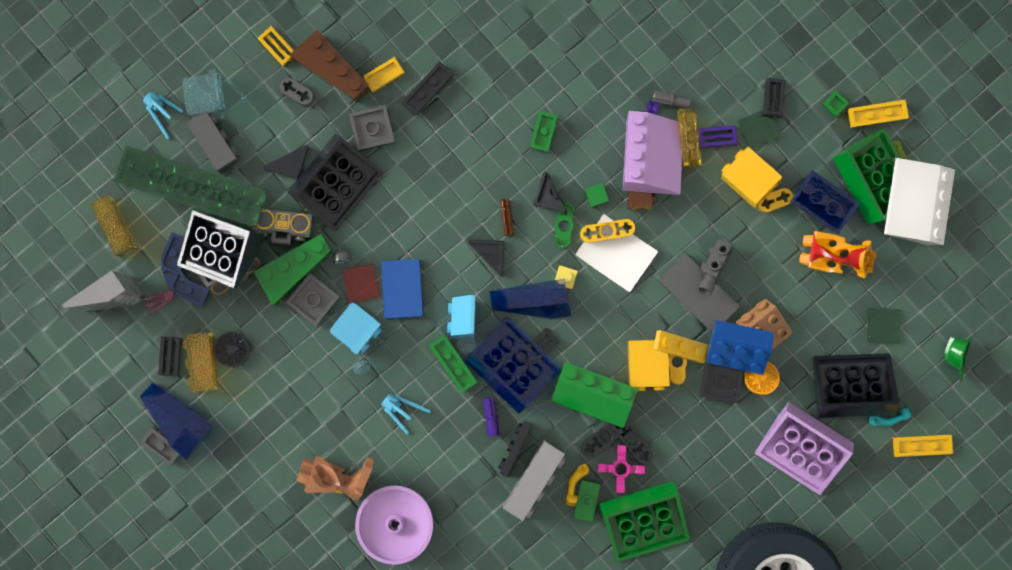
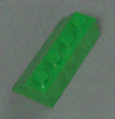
[551,362,638,428]

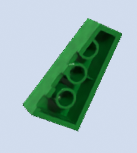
[254,234,333,306]

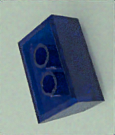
[790,170,860,235]

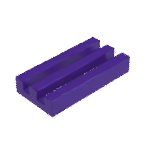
[697,125,738,148]

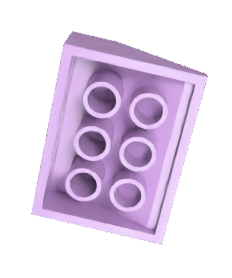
[622,111,684,195]
[755,402,854,495]

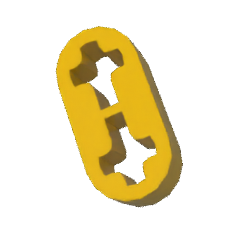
[757,188,793,213]

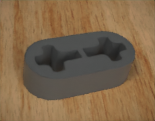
[280,78,314,106]

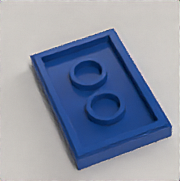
[381,259,423,319]

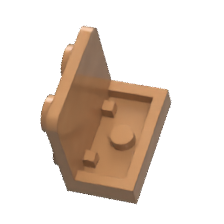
[736,298,792,350]

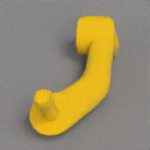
[566,464,589,506]

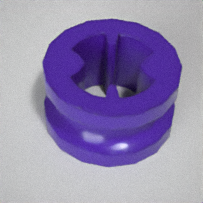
[647,100,659,115]

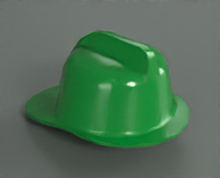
[945,336,972,381]

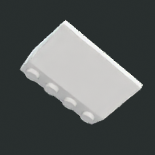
[884,158,955,245]

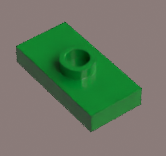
[573,480,600,522]

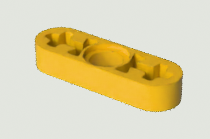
[580,219,635,243]

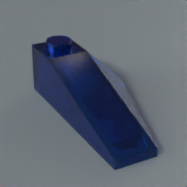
[489,279,571,319]
[140,382,212,460]

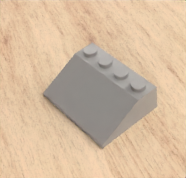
[62,271,144,312]

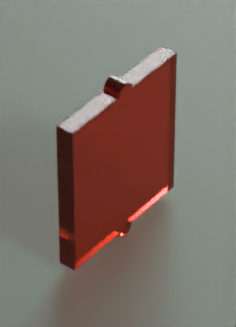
[342,264,380,303]

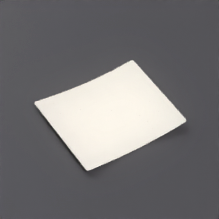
[576,214,658,292]

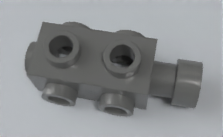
[697,239,733,296]

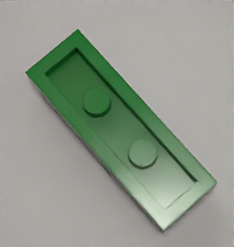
[429,335,477,393]

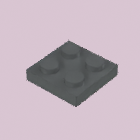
[349,105,395,151]
[286,273,340,327]

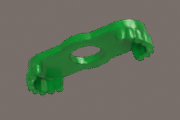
[554,202,575,248]

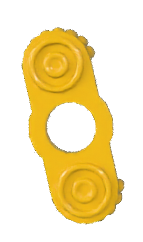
[669,354,687,385]

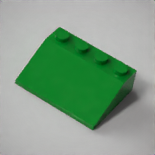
[833,128,900,225]
[599,481,690,562]

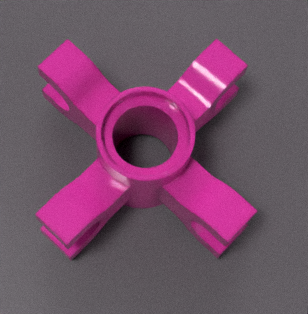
[597,445,645,493]

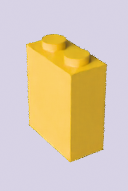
[721,147,782,209]
[628,340,670,391]

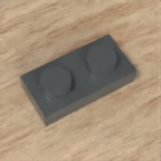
[140,427,183,466]

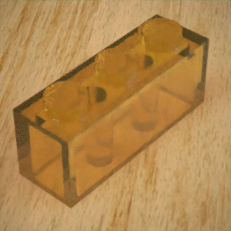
[90,195,138,257]
[183,332,218,392]

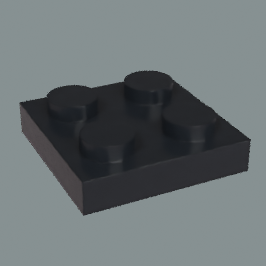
[699,361,744,403]

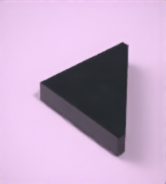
[264,145,309,180]
[533,171,567,215]
[468,239,504,276]

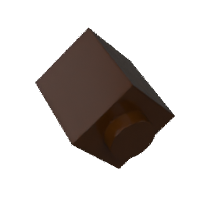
[627,191,655,209]

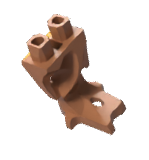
[296,456,374,500]

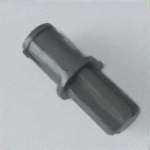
[652,91,691,110]

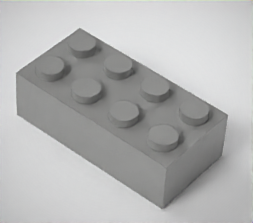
[503,440,566,521]

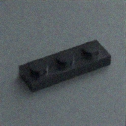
[401,61,454,117]
[498,421,532,477]

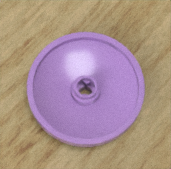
[355,485,433,565]

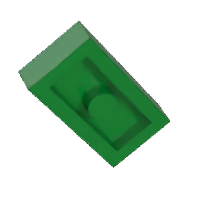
[530,110,558,153]

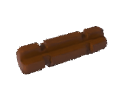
[500,199,514,236]

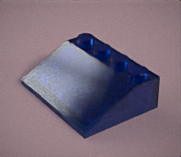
[464,316,562,414]

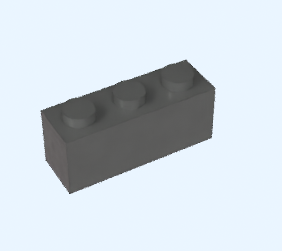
[187,110,239,173]

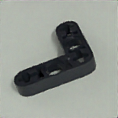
[581,419,653,464]

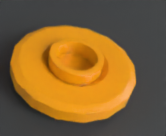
[744,362,780,395]

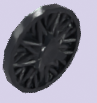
[214,332,250,367]

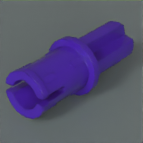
[483,397,500,437]

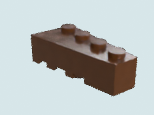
[289,30,370,103]

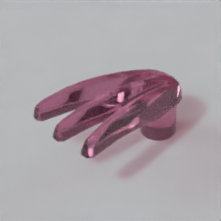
[142,290,175,315]

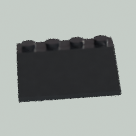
[287,134,383,231]
[177,210,264,288]
[813,353,900,418]

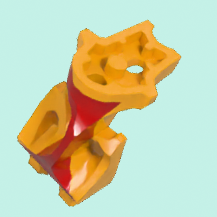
[799,231,877,279]

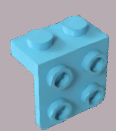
[330,303,382,355]

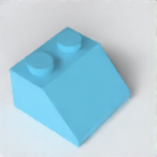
[447,295,476,339]

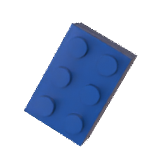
[706,320,774,375]

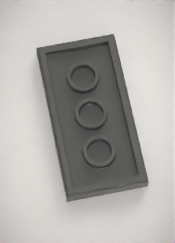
[658,253,740,333]

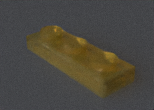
[677,108,702,167]

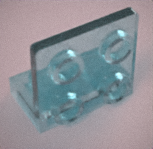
[182,69,225,116]

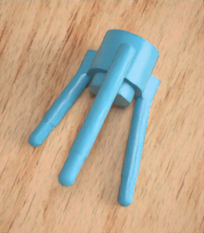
[143,91,184,139]
[381,393,431,435]

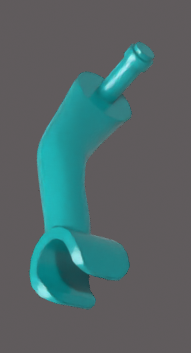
[869,407,912,427]

